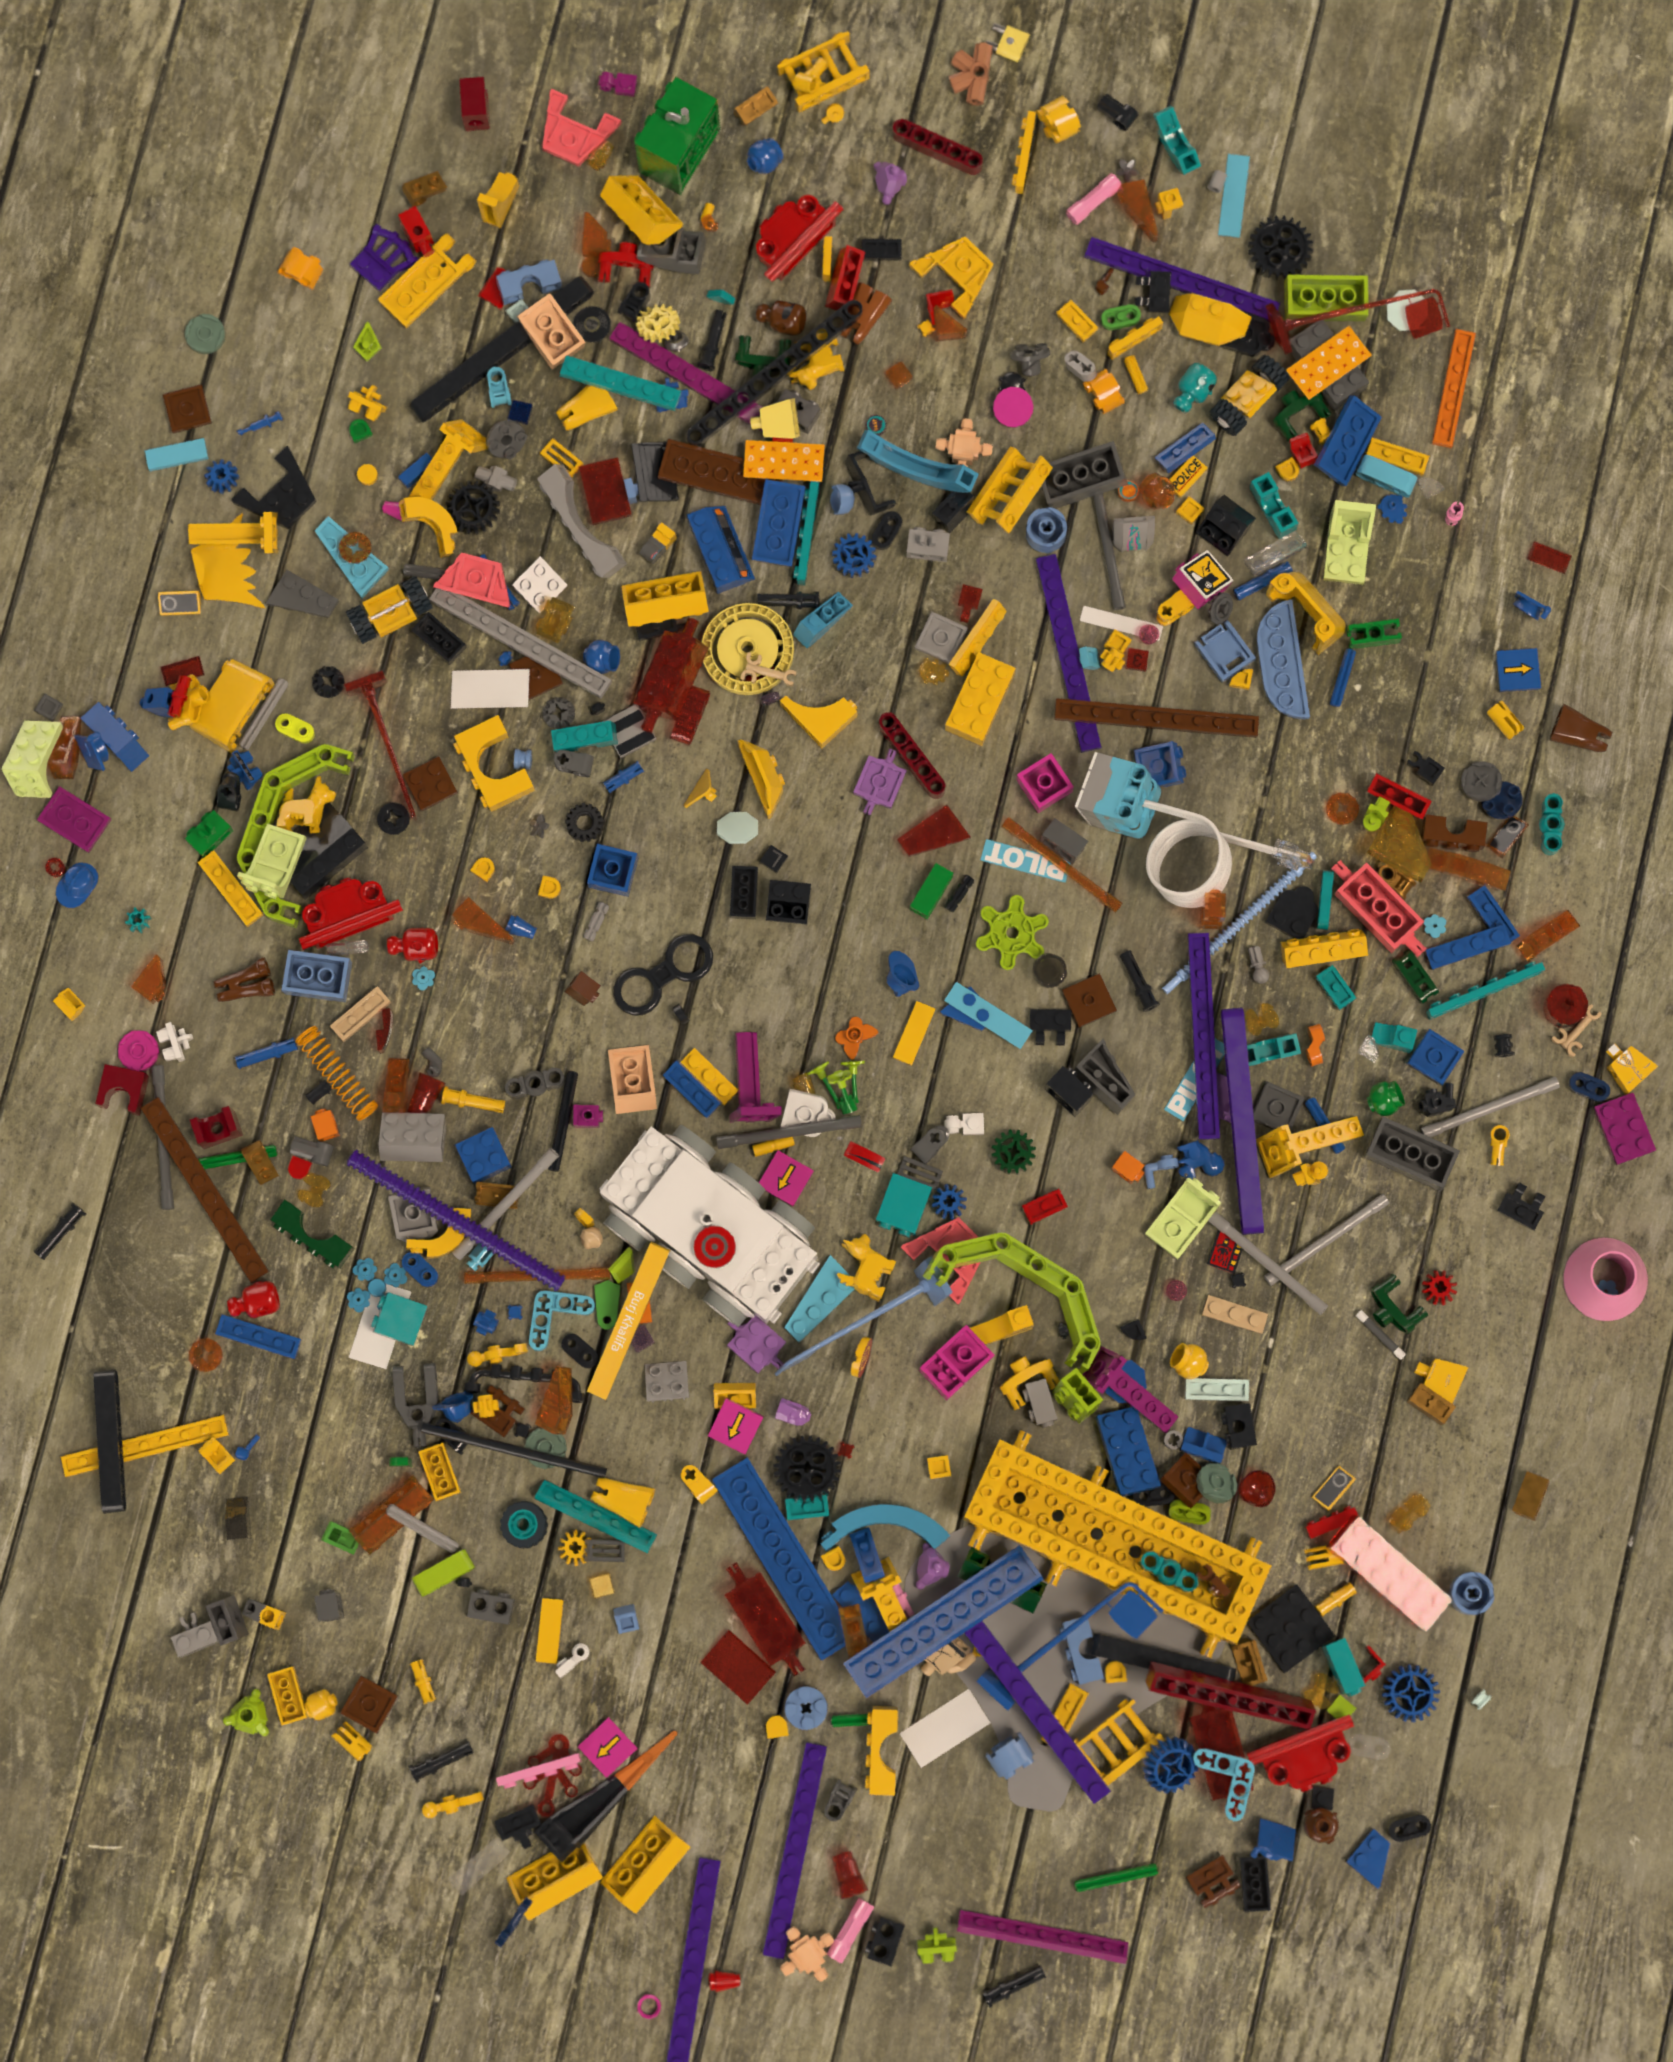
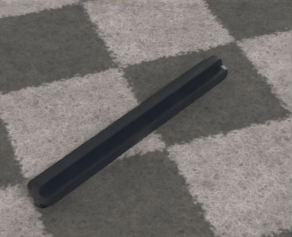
[548,1071,578,1172]

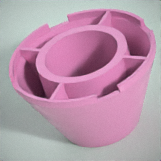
[1563,1238,1648,1321]

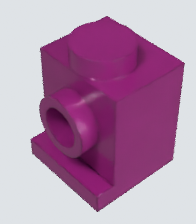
[573,1105,604,1128]

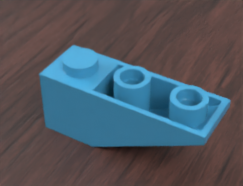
[793,592,853,648]

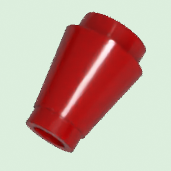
[709,1971,740,1993]

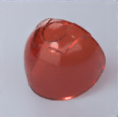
[1239,1470,1276,1507]

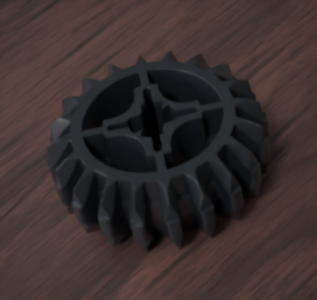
[446,480,500,535]

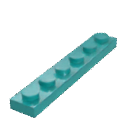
[560,355,681,411]
[794,481,820,586]
[1426,961,1546,1020]
[534,1480,657,1554]

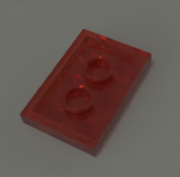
[579,457,632,526]

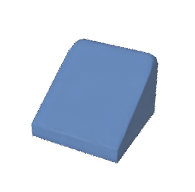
[614,1604,639,1634]

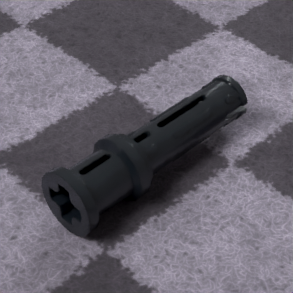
[697,310,727,371]
[758,591,820,610]
[1119,950,1160,1012]
[34,1202,87,1260]
[409,1741,474,1783]
[982,1965,1046,2008]

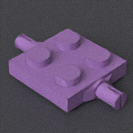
[853,749,907,815]
[727,1315,786,1374]

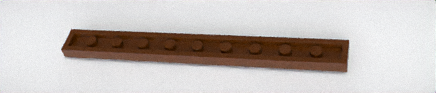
[1054,698,1259,738]
[141,1097,270,1283]

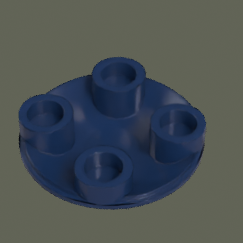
[1481,781,1523,819]

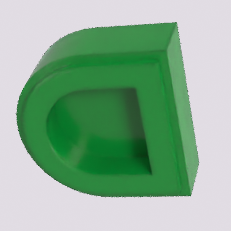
[349,419,373,443]
[389,1457,412,1467]

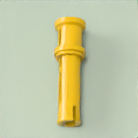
[441,1086,506,1114]

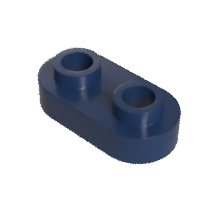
[1569,1072,1610,1102]

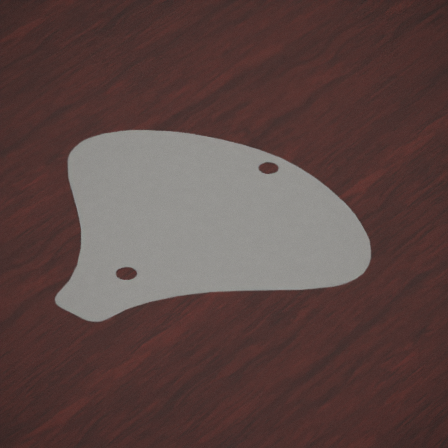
[904,1511,1226,1812]

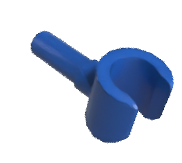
[235,1434,260,1460]

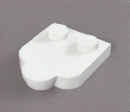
[780,1089,836,1137]

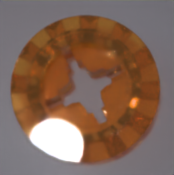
[339,532,372,564]
[1326,792,1359,825]
[189,1339,223,1372]

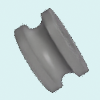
[1164,1430,1183,1450]

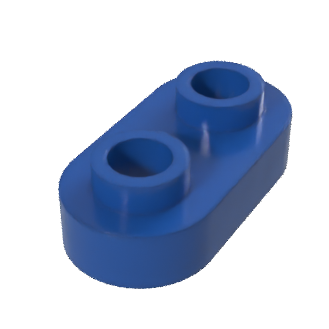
[402,1252,438,1288]

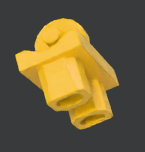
[348,385,387,421]
[1292,1161,1329,1186]

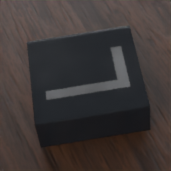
[760,845,788,874]

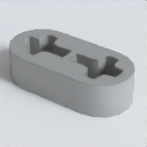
[1064,351,1097,382]

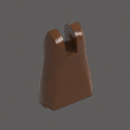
[1549,704,1613,752]

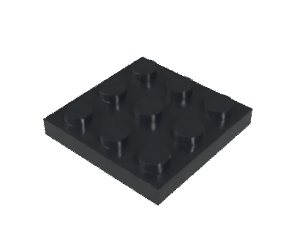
[1247,1584,1336,1674]

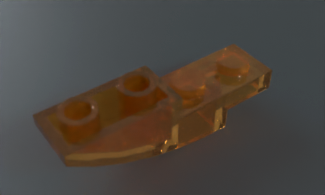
[1424,847,1511,891]

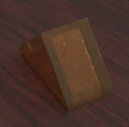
[934,305,968,342]

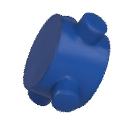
[498,651,513,666]
[508,1305,523,1320]

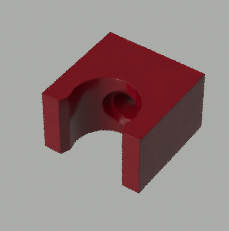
[459,77,490,131]
[95,1064,150,1116]
[190,1106,243,1150]

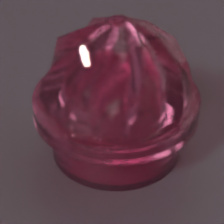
[1139,624,1159,645]
[1166,1280,1187,1301]

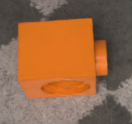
[310,1108,340,1142]
[1111,1151,1145,1184]

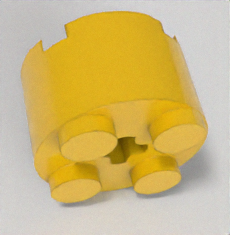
[1036,96,1081,143]

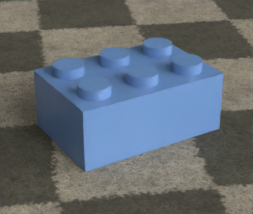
[282,950,352,1003]

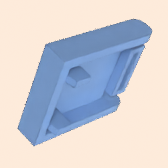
[1194,620,1256,683]

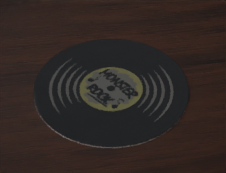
[573,306,611,343]

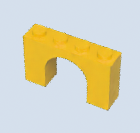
[453,715,535,812]

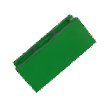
[1346,619,1402,649]
[910,863,954,920]

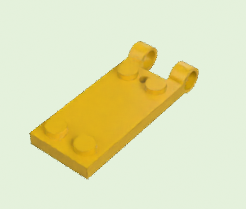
[378,233,476,329]

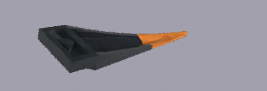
[534,1731,678,1862]

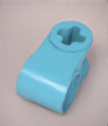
[487,367,512,408]

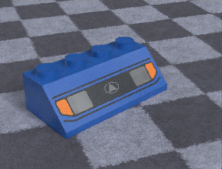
[687,506,755,594]

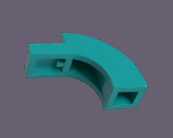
[1153,106,1201,175]

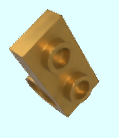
[402,171,447,207]
[241,1140,279,1185]

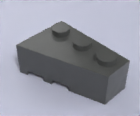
[1074,1039,1135,1115]

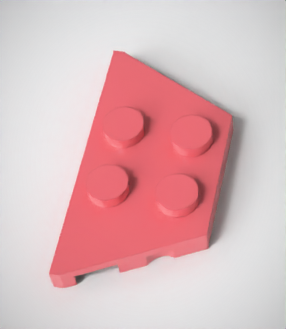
[433,553,510,607]

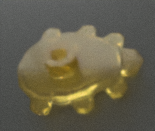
[919,657,950,685]

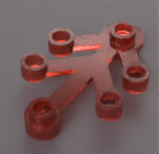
[524,1734,582,1817]

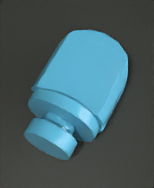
[466,1243,493,1271]

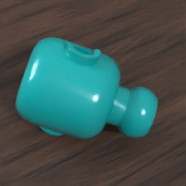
[1173,363,1217,413]

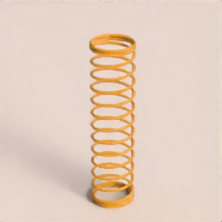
[295,1026,378,1121]

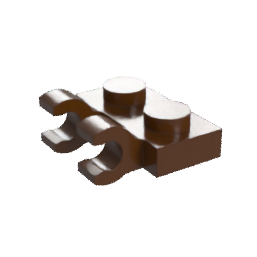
[1195,1564,1231,1599]

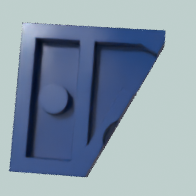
[940,986,989,1032]
[1346,1829,1390,1889]

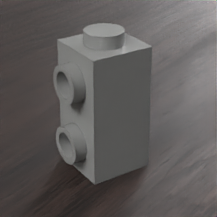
[1022,1379,1057,1428]

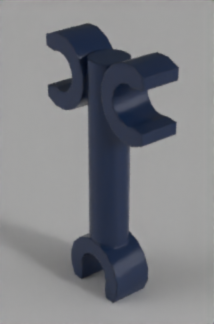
[494,1897,533,1948]

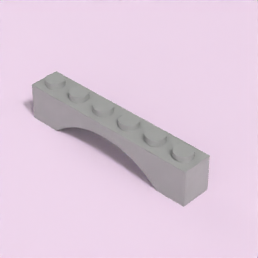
[537,464,627,578]

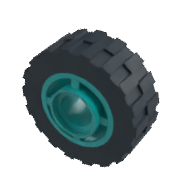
[500,1501,548,1548]

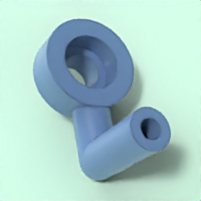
[1144,1155,1179,1189]

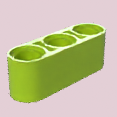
[412,1549,475,1597]

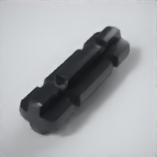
[945,875,974,912]

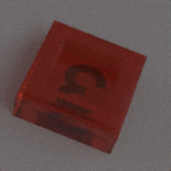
[1126,648,1149,672]

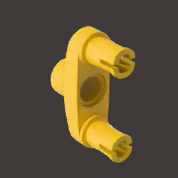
[168,674,210,730]
[999,1356,1060,1411]

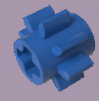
[473,1309,499,1336]

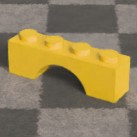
[865,1706,898,1796]

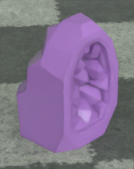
[775,1398,811,1426]

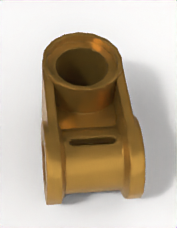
[1377,864,1417,901]

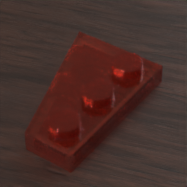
[897,805,971,857]

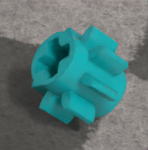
[125,907,152,934]

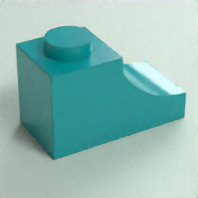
[1370,1022,1418,1053]

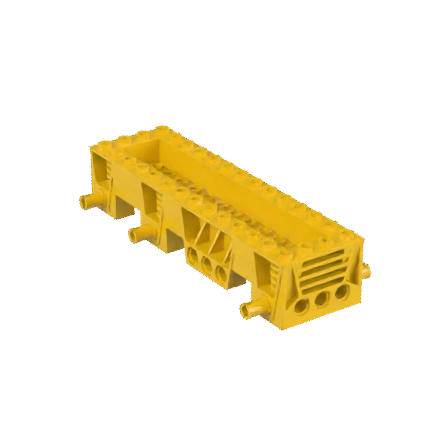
[963,1430,1272,1659]

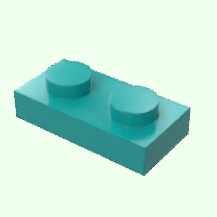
[1315,965,1356,1011]
[785,1495,829,1521]

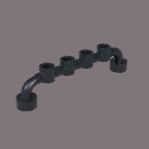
[463,1364,585,1403]

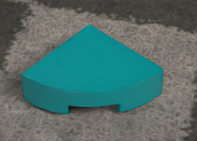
[707,289,736,305]

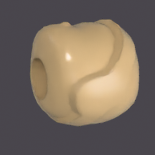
[580,1227,603,1250]

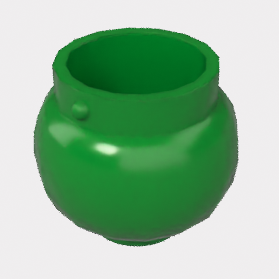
[1367,1081,1405,1116]

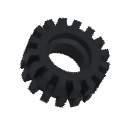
[566,803,603,842]

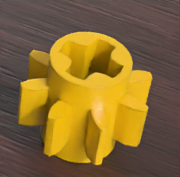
[1100,647,1126,672]
[473,1395,499,1418]

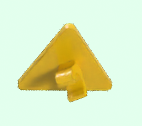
[684,769,717,808]

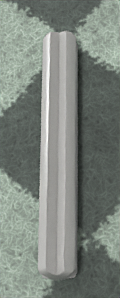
[239,678,289,750]
[386,1504,459,1553]

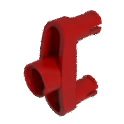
[598,242,654,288]

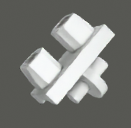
[156,1022,193,1062]

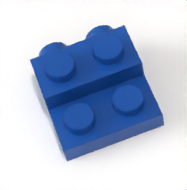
[1134,741,1186,789]

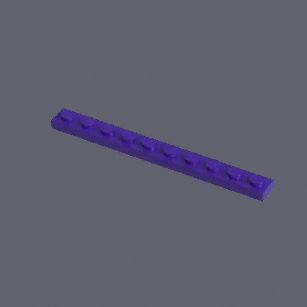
[1085,237,1281,323]
[1036,554,1101,753]
[1187,933,1220,1140]
[965,1621,1111,1804]
[763,1742,827,1960]
[667,1858,721,2062]

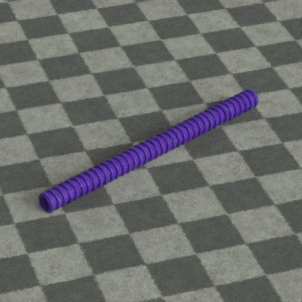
[347,1150,565,1292]

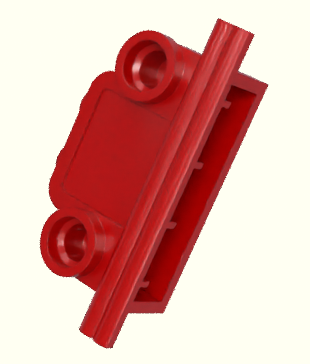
[756,195,844,283]
[298,878,403,950]
[1247,1714,1354,1793]

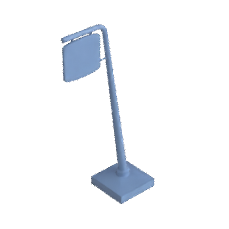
[775,1256,953,1376]

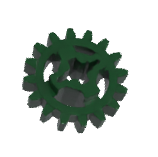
[991,1129,1036,1175]

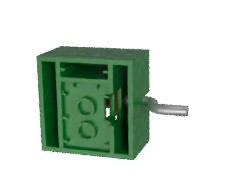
[634,77,721,195]

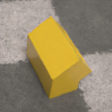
[53,987,85,1021]

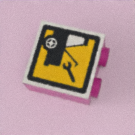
[1172,550,1233,609]

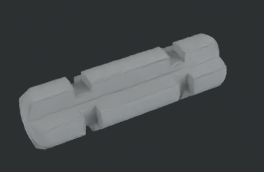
[584,902,609,941]

